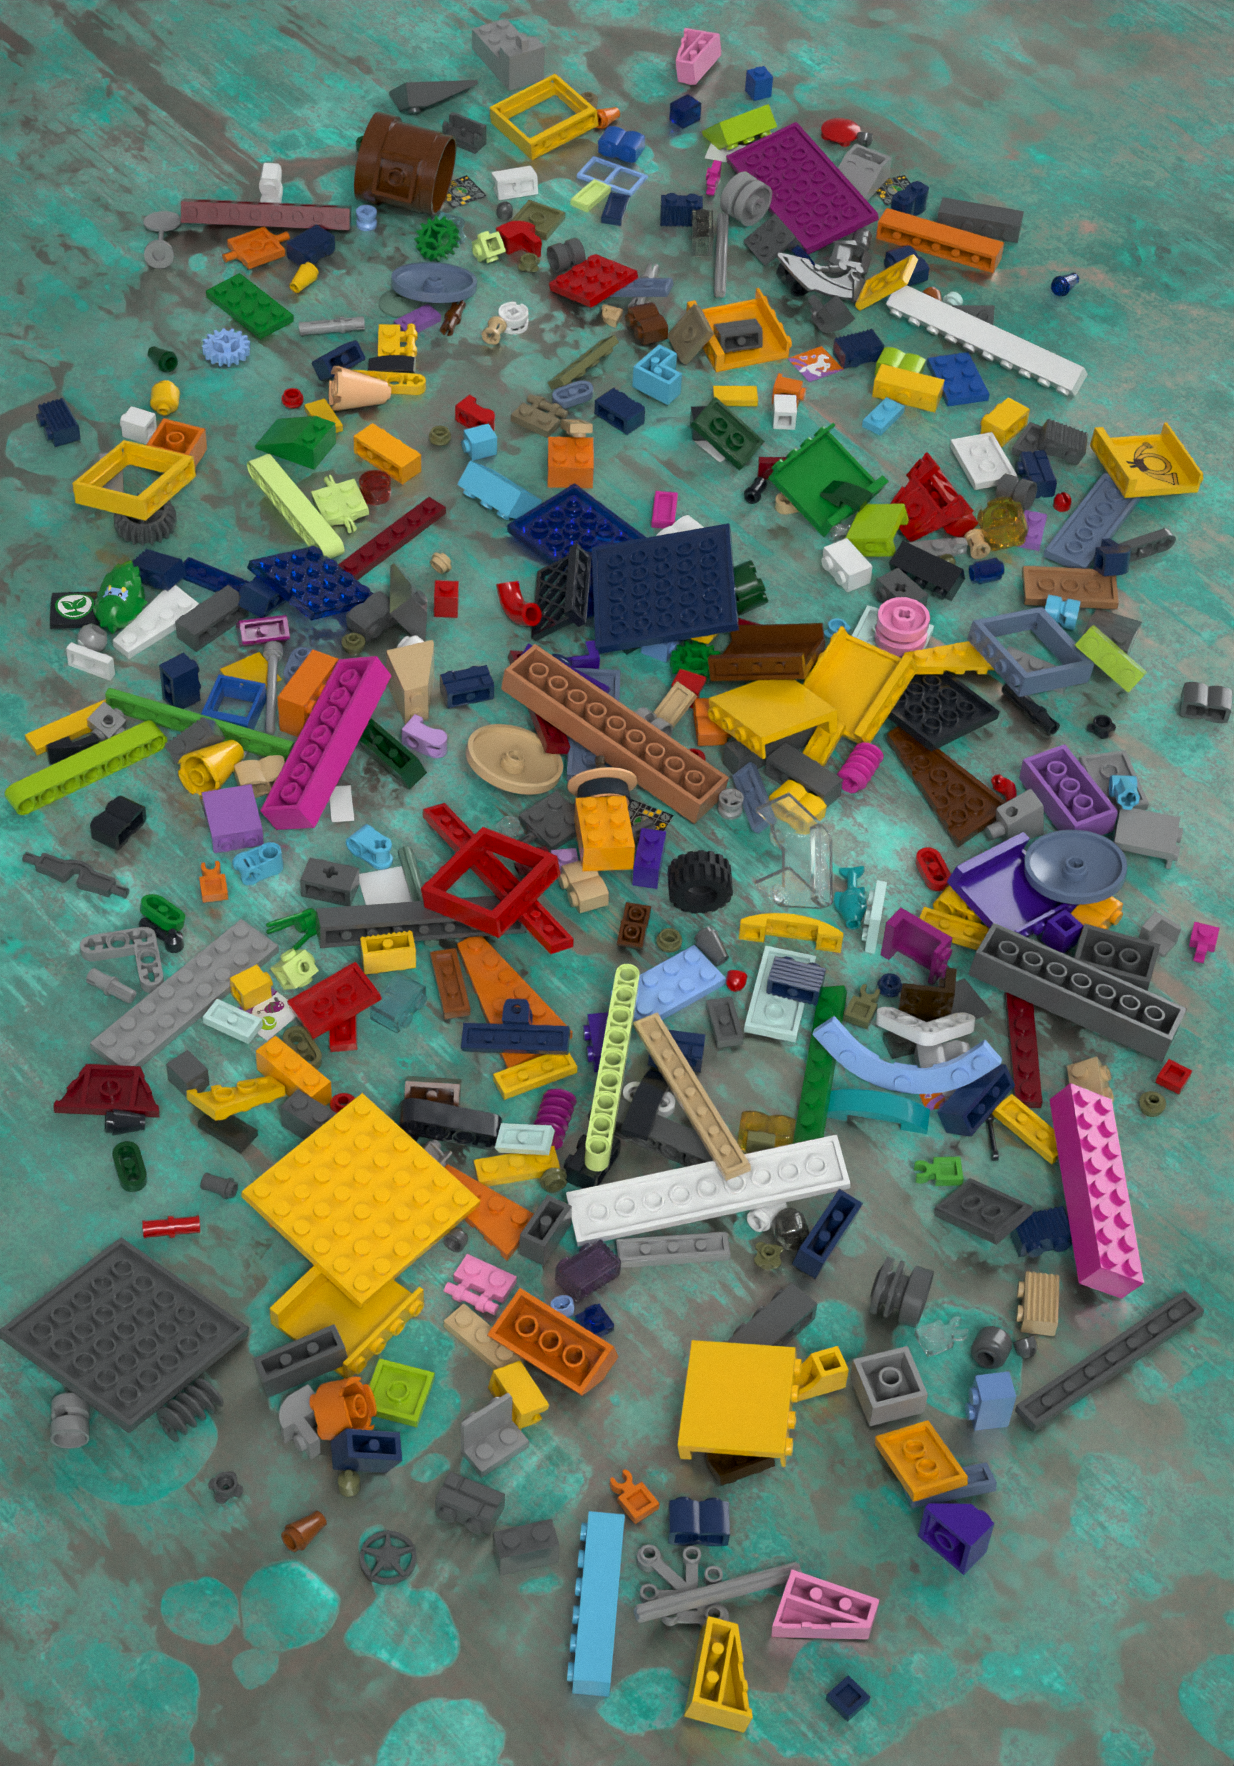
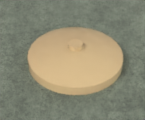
[465,724,563,795]

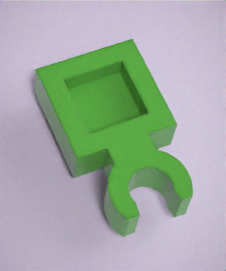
[914,1157,964,1186]

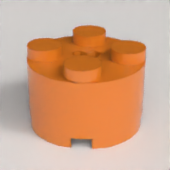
[309,1376,377,1441]

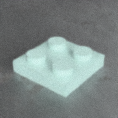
[861,880,887,954]

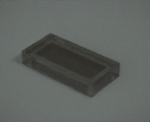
[198,1114,258,1153]

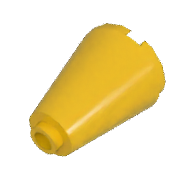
[178,740,244,799]

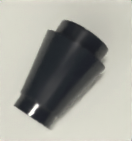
[105,1108,145,1136]

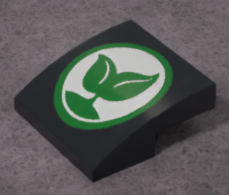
[50,591,99,629]

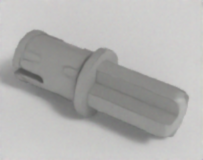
[86,968,137,1003]

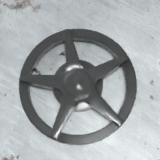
[360,1530,417,1585]

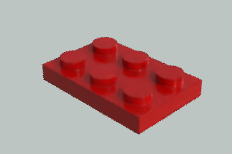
[287,962,382,1039]

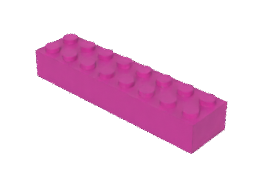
[260,656,392,830]
[1049,1083,1144,1299]

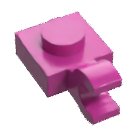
[1189,922,1220,964]

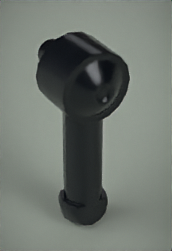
[139,917,184,953]

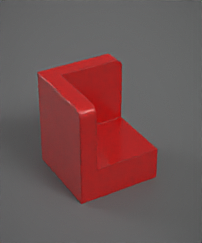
[671,669,706,708]

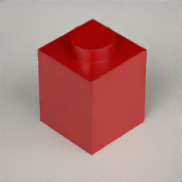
[434,580,459,618]

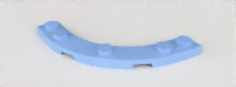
[812,1016,1002,1094]

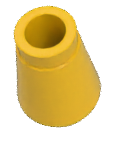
[289,262,319,293]

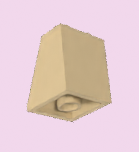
[386,640,434,725]

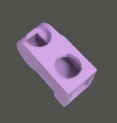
[402,714,447,758]

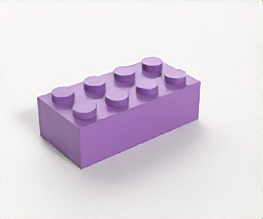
[1019,744,1118,835]

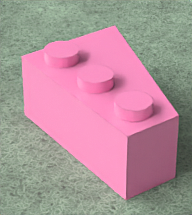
[676,28,722,85]
[771,1570,880,1639]

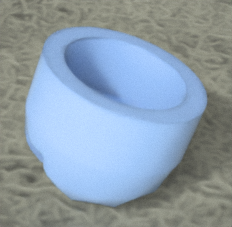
[550,1295,574,1317]

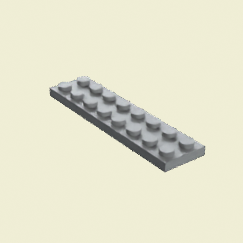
[90,919,279,1067]

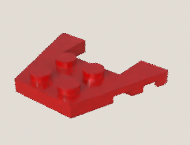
[890,452,974,542]

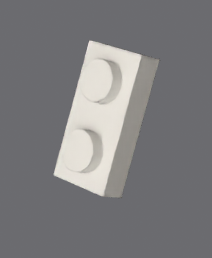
[66,642,115,681]

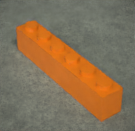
[876,208,1004,273]

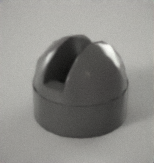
[857,132,873,148]
[496,201,513,220]
[443,1227,468,1252]
[1012,1335,1038,1359]

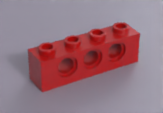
[906,458,979,538]

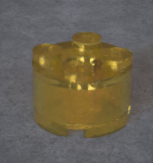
[977,497,1029,551]

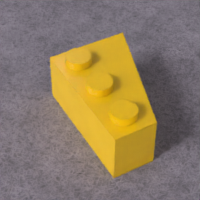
[684,1616,753,1733]

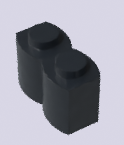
[90,795,147,850]

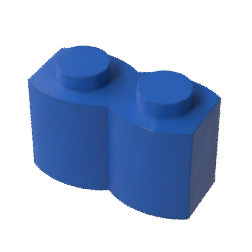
[598,126,645,163]

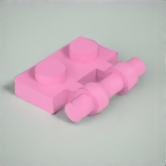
[444,1254,517,1315]

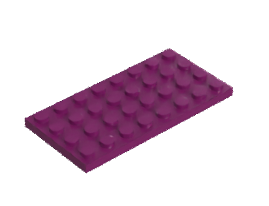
[726,122,879,255]

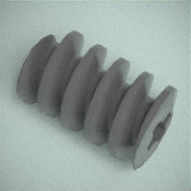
[157,1378,224,1442]

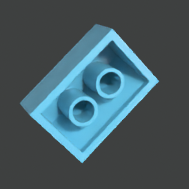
[457,461,542,520]

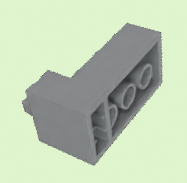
[472,19,545,91]

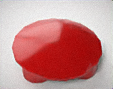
[821,118,861,147]

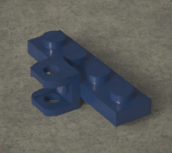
[461,999,570,1055]

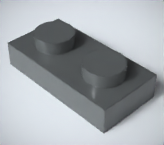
[1011,422,1042,457]
[706,997,744,1048]

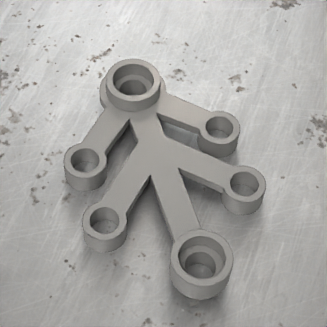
[636,1545,729,1627]

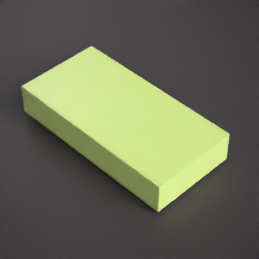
[570,179,611,212]

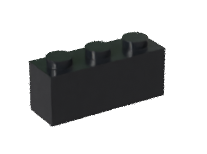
[889,541,965,601]

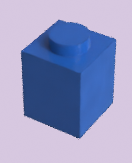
[745,66,773,101]

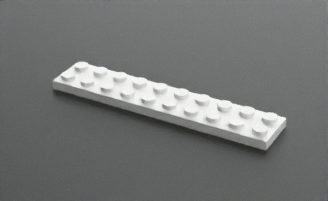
[566,1135,850,1247]

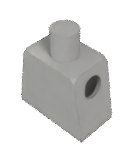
[985,789,1044,841]

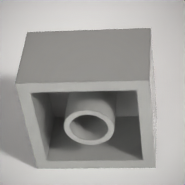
[850,1346,928,1426]

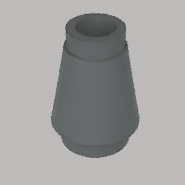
[694,927,729,966]

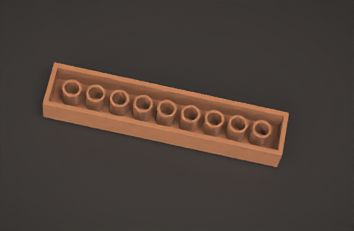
[501,644,729,824]

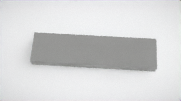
[616,1232,731,1268]

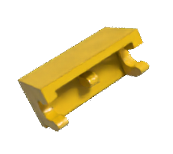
[488,1361,549,1431]

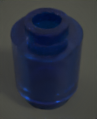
[968,557,1005,584]

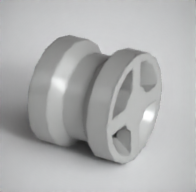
[718,788,744,820]

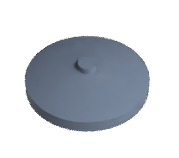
[391,262,477,303]
[1024,830,1127,904]

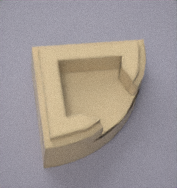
[602,304,623,328]

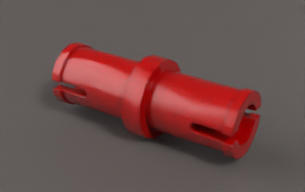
[142,1215,200,1239]

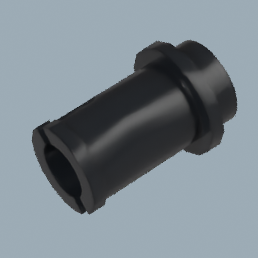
[744,477,767,504]

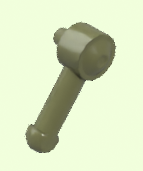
[338,1470,361,1497]

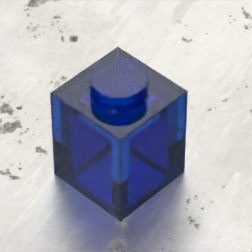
[669,94,702,129]

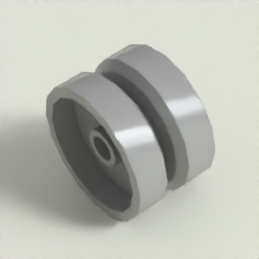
[720,172,772,226]

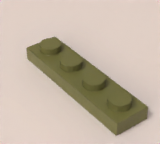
[547,335,619,390]

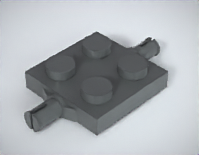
[518,791,577,853]

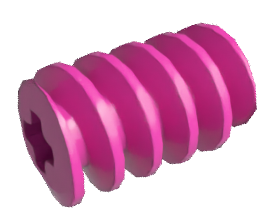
[837,742,884,794]

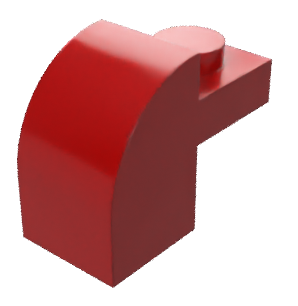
[496,221,542,258]

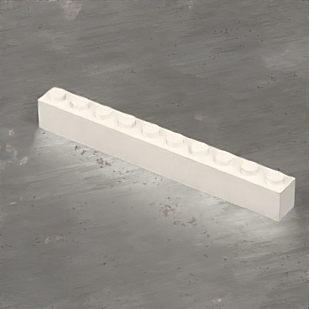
[886,285,1088,397]

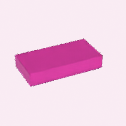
[651,491,678,529]

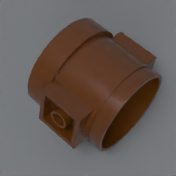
[354,111,457,217]

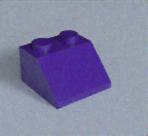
[918,1503,995,1575]

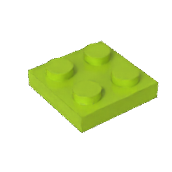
[369,1358,435,1427]

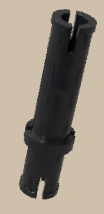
[1001,683,1060,736]

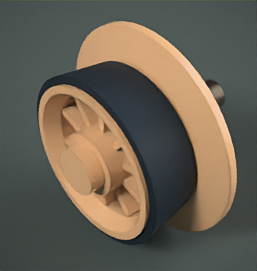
[567,756,637,807]

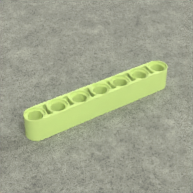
[247,454,345,562]

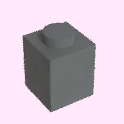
[166,1050,210,1098]

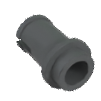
[200,1172,238,1199]

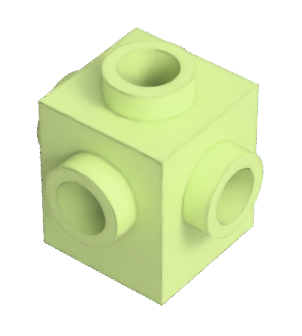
[471,231,506,263]
[270,948,319,990]

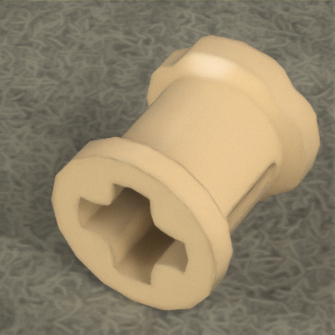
[482,316,507,345]
[964,529,991,559]

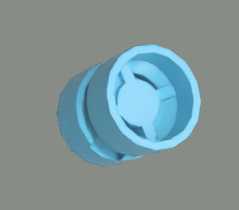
[1045,594,1081,630]

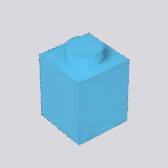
[461,424,497,461]

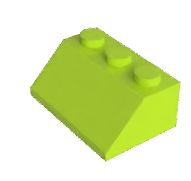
[701,104,777,151]

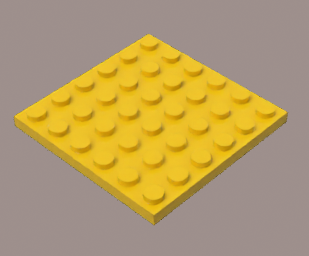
[241,1093,481,1309]

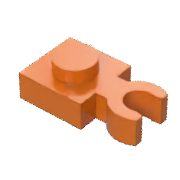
[199,861,228,903]
[609,1469,660,1524]

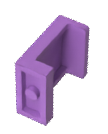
[202,784,264,853]

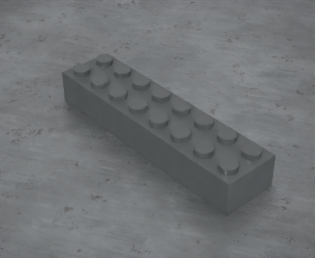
[968,923,1187,1062]

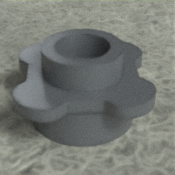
[208,1471,243,1504]

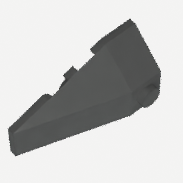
[389,80,478,114]
[390,563,428,642]

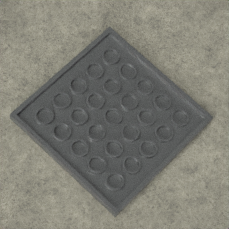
[0,1237,249,1433]

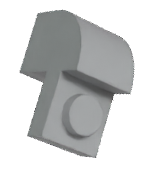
[279,1384,321,1459]

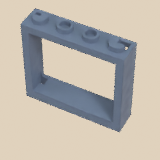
[967,607,1095,697]

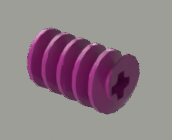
[533,1089,577,1150]

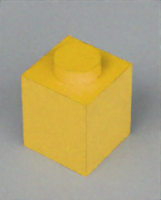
[229,964,273,1011]

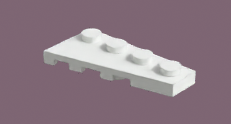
[113,585,199,659]

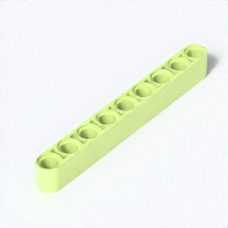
[585,964,640,1171]

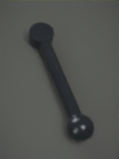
[985,1113,999,1161]

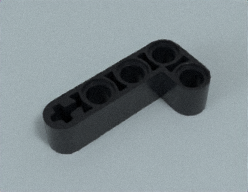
[392,1098,502,1150]

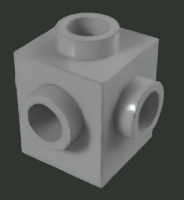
[87,702,126,742]

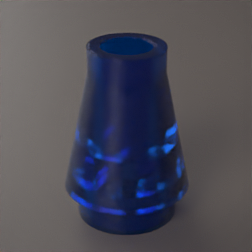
[1051,272,1079,296]

